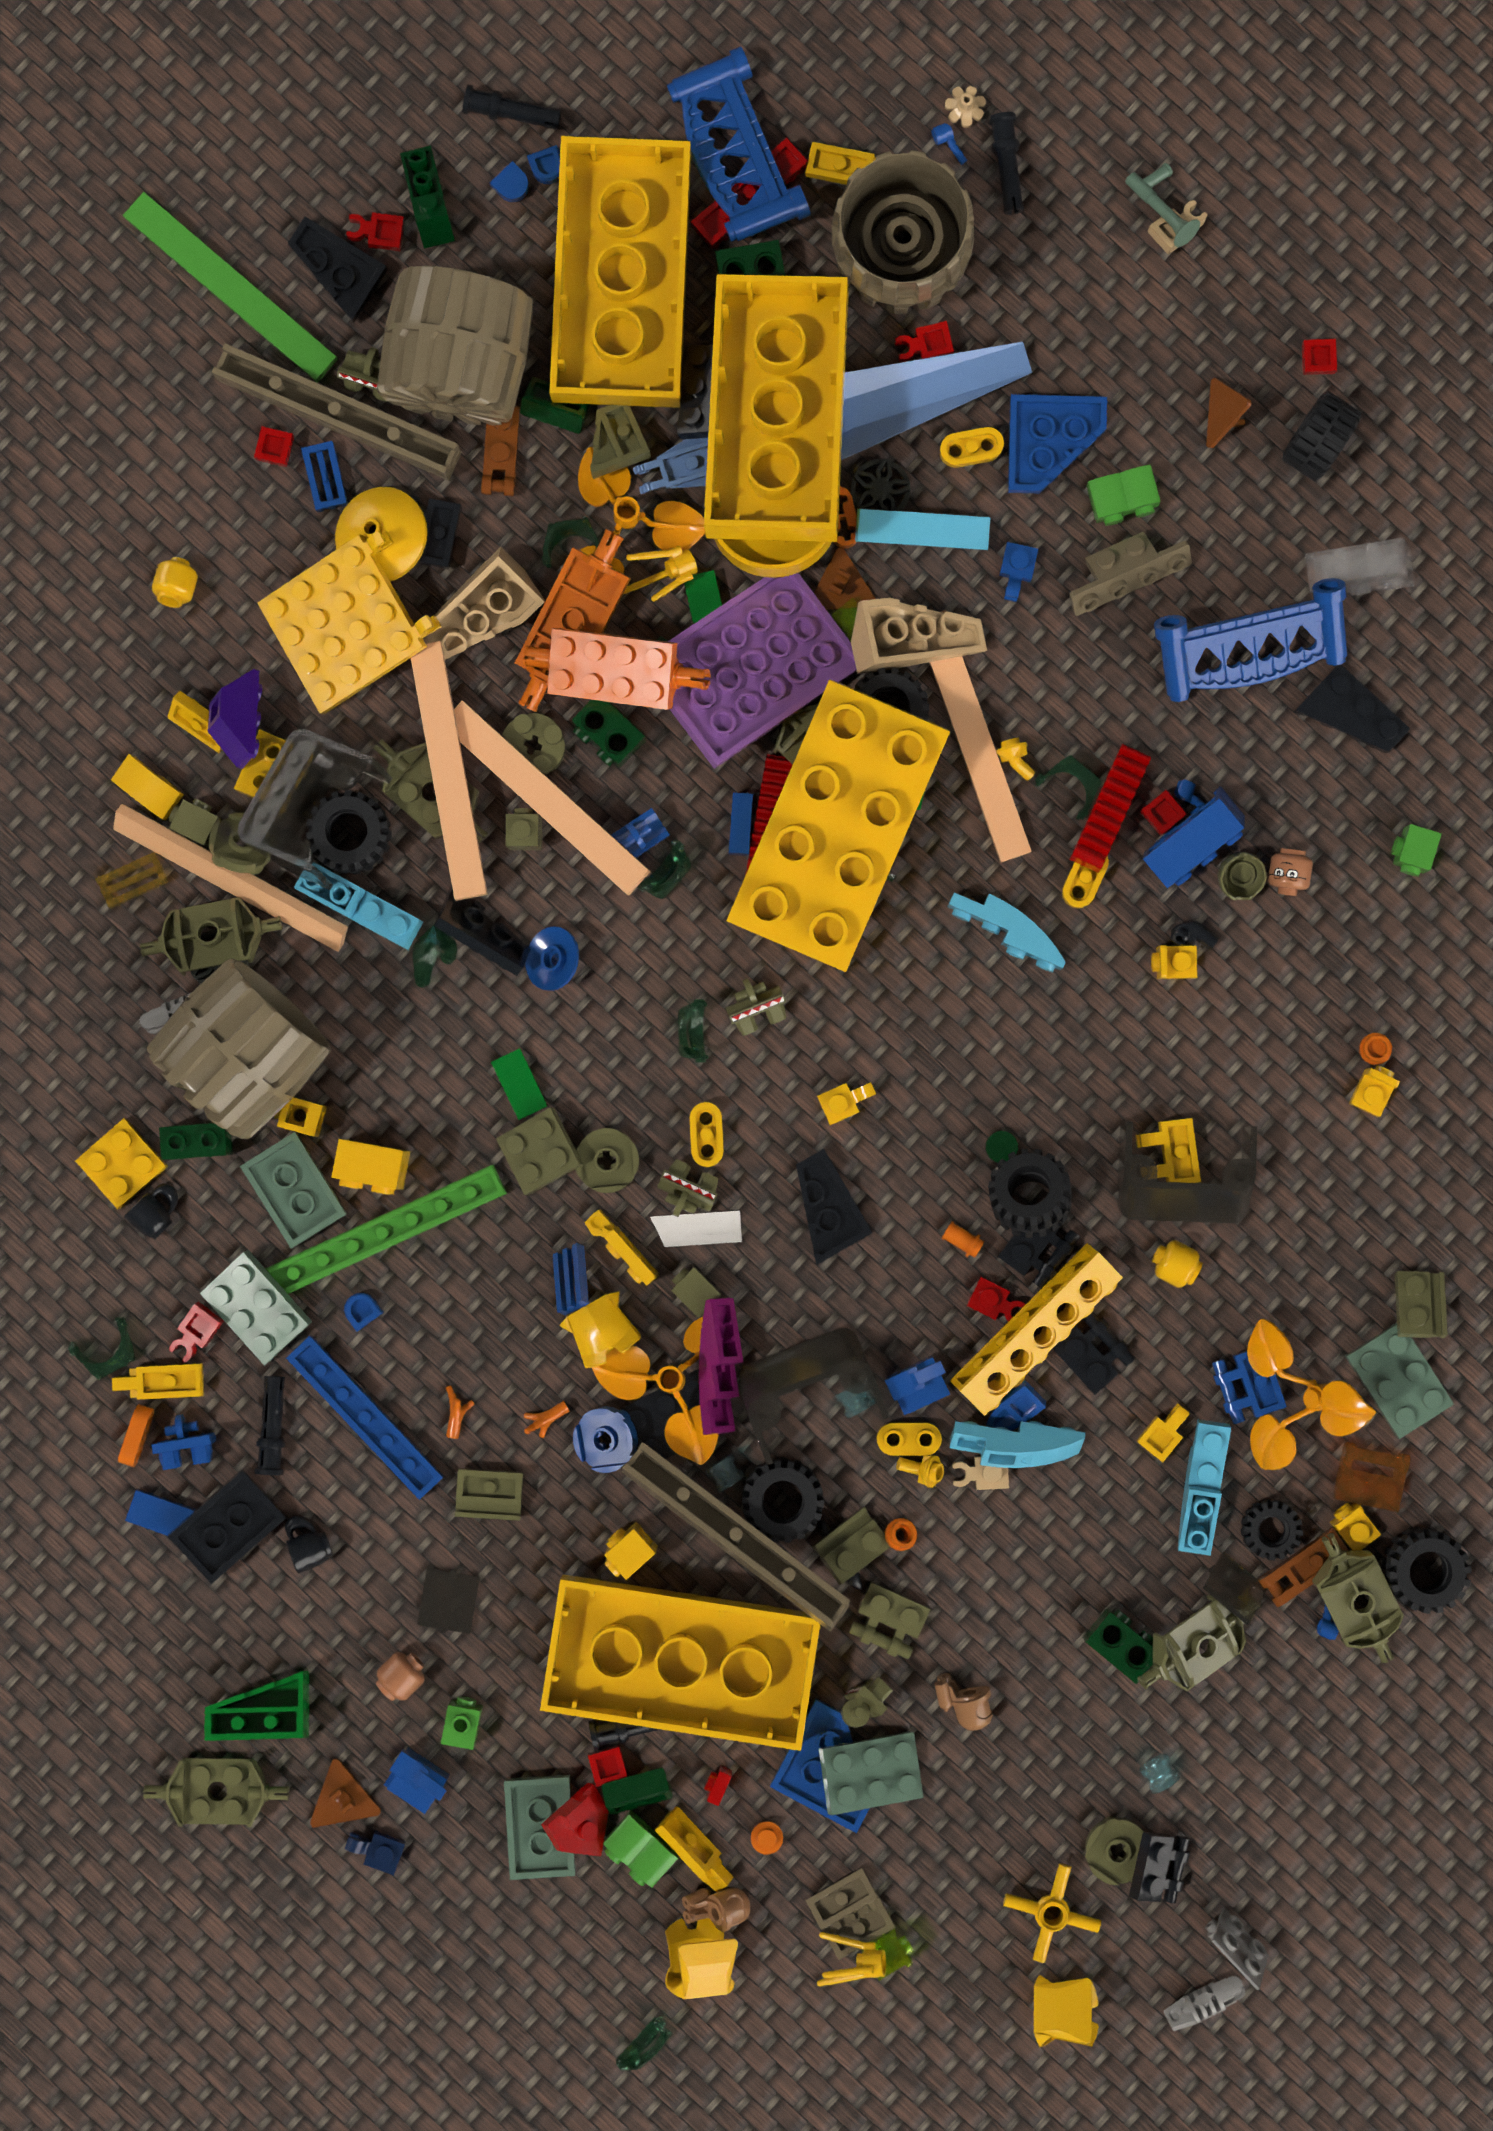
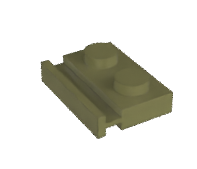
[1395,1271,1448,1338]
[455,1468,524,1521]
[811,1507,890,1585]

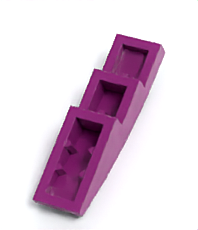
[699,1298,743,1435]

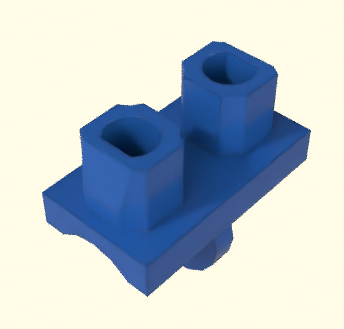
[611,808,670,858]
[151,1414,216,1470]

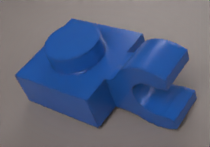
[999,542,1038,602]

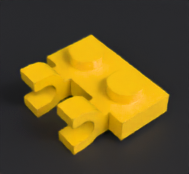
[1135,1118,1201,1186]

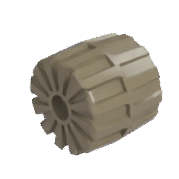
[832,150,975,314]
[377,265,533,426]
[147,958,331,1139]

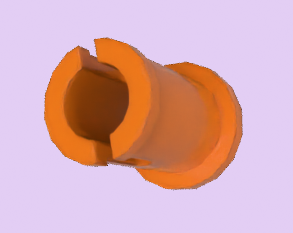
[941,1221,985,1258]

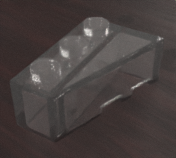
[1305,538,1415,595]

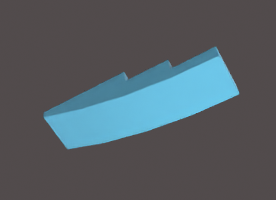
[855,509,990,550]

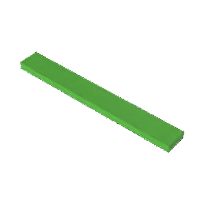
[123,192,338,383]
[265,1164,507,1294]

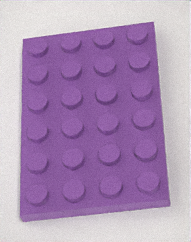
[668,573,857,769]

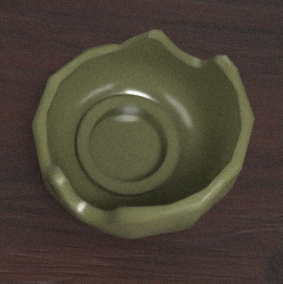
[1217,852,1267,901]

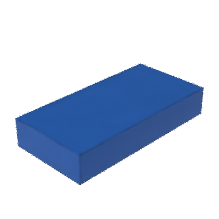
[125,1489,196,1536]

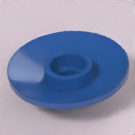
[525,926,579,991]

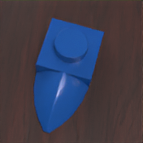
[986,1379,1046,1431]

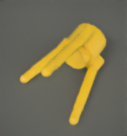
[623,546,697,602]
[817,1932,886,1986]

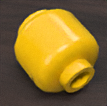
[152,557,198,608]
[1152,1240,1203,1288]

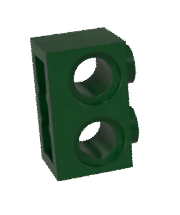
[715,239,785,276]
[572,700,646,769]
[159,1123,233,1160]
[1082,1608,1153,1684]

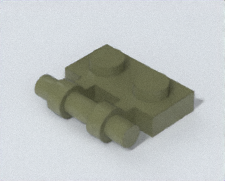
[849,1581,931,1659]

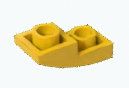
[111,754,184,821]

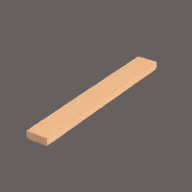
[929,610,1032,863]
[411,641,488,901]
[454,701,651,895]
[113,804,348,952]

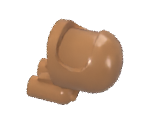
[934,1673,993,1731]
[682,1887,750,1932]

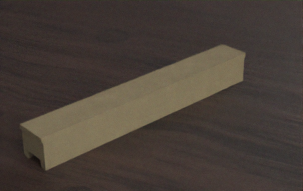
[212,343,462,481]
[621,1442,850,1632]

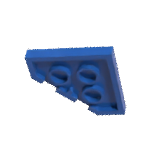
[1008,394,1107,494]
[770,1698,870,1833]

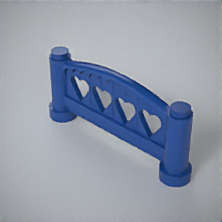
[666,46,811,242]
[1154,578,1348,702]

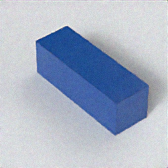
[729,792,753,856]

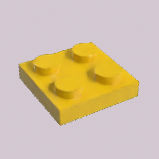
[75,1118,168,1209]

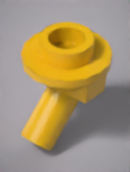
[996,738,1035,781]
[896,1455,944,1488]

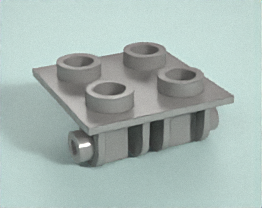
[1205,1907,1269,1990]

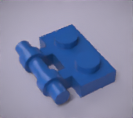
[1212,1350,1287,1424]

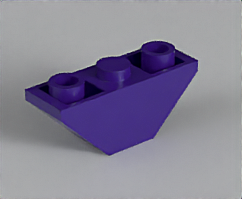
[208,669,262,769]

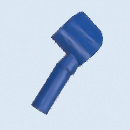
[931,123,968,165]
[1174,779,1205,808]
[1316,1605,1339,1640]

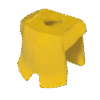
[559,1291,641,1368]
[665,1918,738,1999]
[1033,1975,1099,2047]

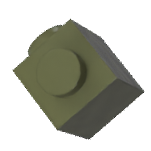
[169,798,223,848]
[506,808,542,850]

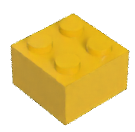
[331,1139,411,1195]

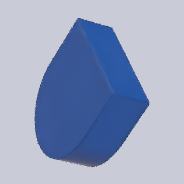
[527,145,560,184]
[490,161,529,202]
[344,1293,384,1332]

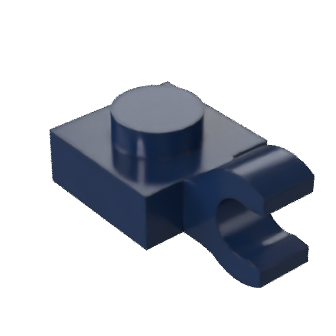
[345,1831,406,1875]

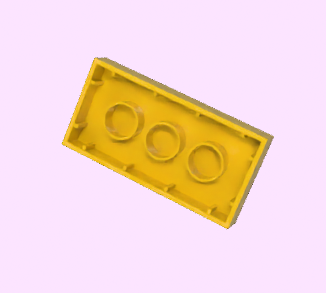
[549,136,691,408]
[704,274,849,542]
[726,679,950,972]
[540,1574,820,1751]

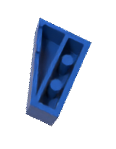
[1143,786,1245,889]

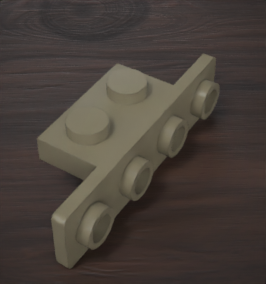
[1069,531,1192,616]

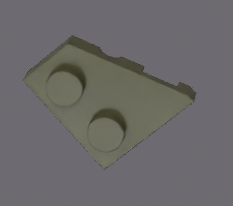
[590,405,651,479]

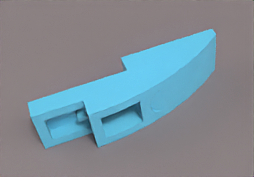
[294,860,423,950]
[947,892,1065,973]
[1178,1419,1231,1556]
[949,1421,1085,1468]

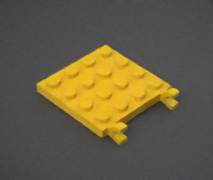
[257,530,442,714]

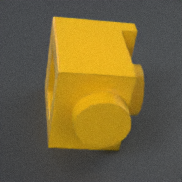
[274,1097,327,1137]

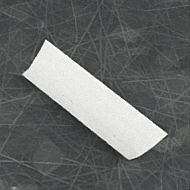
[650,1211,742,1247]

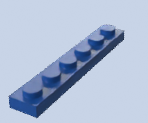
[286,1335,444,1500]

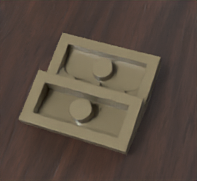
[805,1868,896,1960]

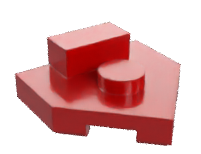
[541,1783,609,1857]

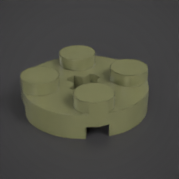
[502,713,566,775]
[209,813,275,874]
[575,1128,639,1193]
[1084,1816,1144,1885]

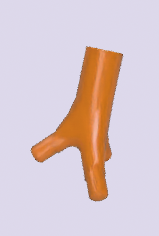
[446,1386,475,1439]
[524,1401,570,1438]

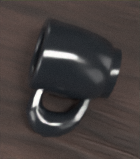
[124,1183,178,1240]
[285,1515,333,1574]

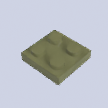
[496,1107,583,1196]

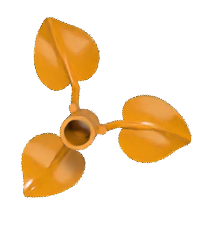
[578,447,705,574]
[592,1317,719,1465]
[1247,1318,1376,1470]

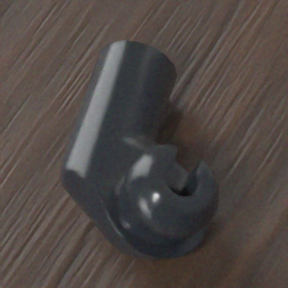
[1171,921,1220,950]

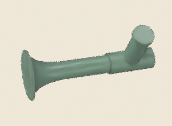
[1125,163,1200,247]

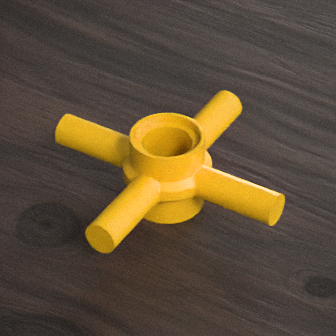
[1003,1863,1101,1963]

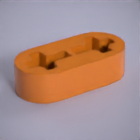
[834,486,857,549]
[118,1404,155,1467]

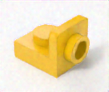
[1151,945,1197,979]
[1349,1065,1400,1118]
[1330,1502,1381,1550]

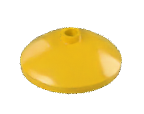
[335,487,427,582]

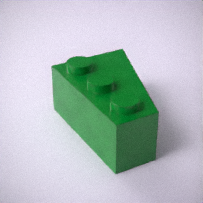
[204,1671,309,1741]

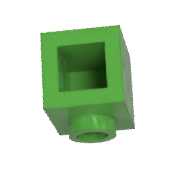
[1391,824,1442,877]
[441,1696,483,1750]

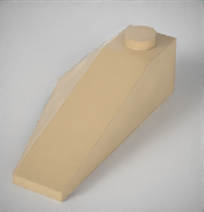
[423,547,545,660]
[851,598,987,674]

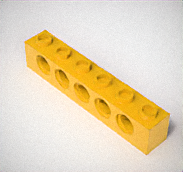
[950,1243,1123,1416]

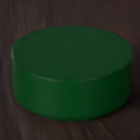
[985,1131,1018,1163]

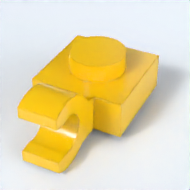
[817,1082,876,1125]
[1136,1403,1190,1462]

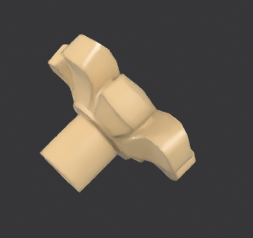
[945,86,986,128]

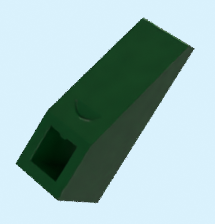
[400,145,455,249]

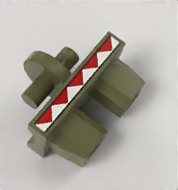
[337,347,387,402]
[725,978,786,1036]
[657,1159,718,1217]
[841,1677,893,1728]

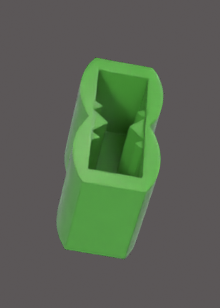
[1086,465,1161,526]
[603,1810,679,1888]

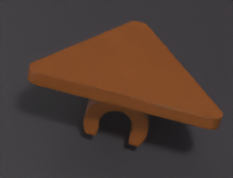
[1206,378,1251,448]
[814,547,876,610]
[310,1758,381,1828]

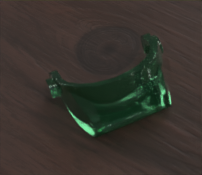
[542,516,599,568]
[1035,755,1101,821]
[637,839,691,899]
[412,924,457,988]
[678,999,709,1063]
[68,1316,135,1380]
[616,2016,673,2071]

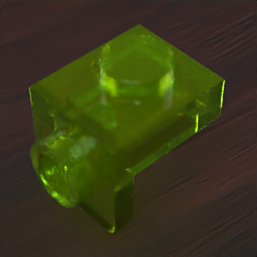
[861,1929,915,1981]

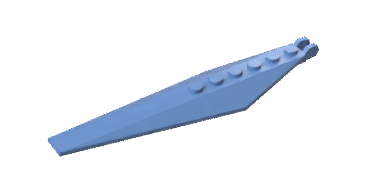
[633,342,1032,494]

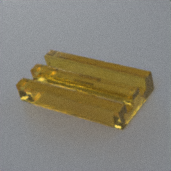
[95,852,169,909]

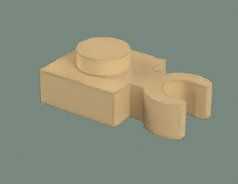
[1148,200,1208,255]
[952,1456,1009,1490]

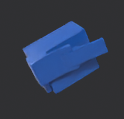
[884,1356,950,1415]
[384,1747,450,1814]

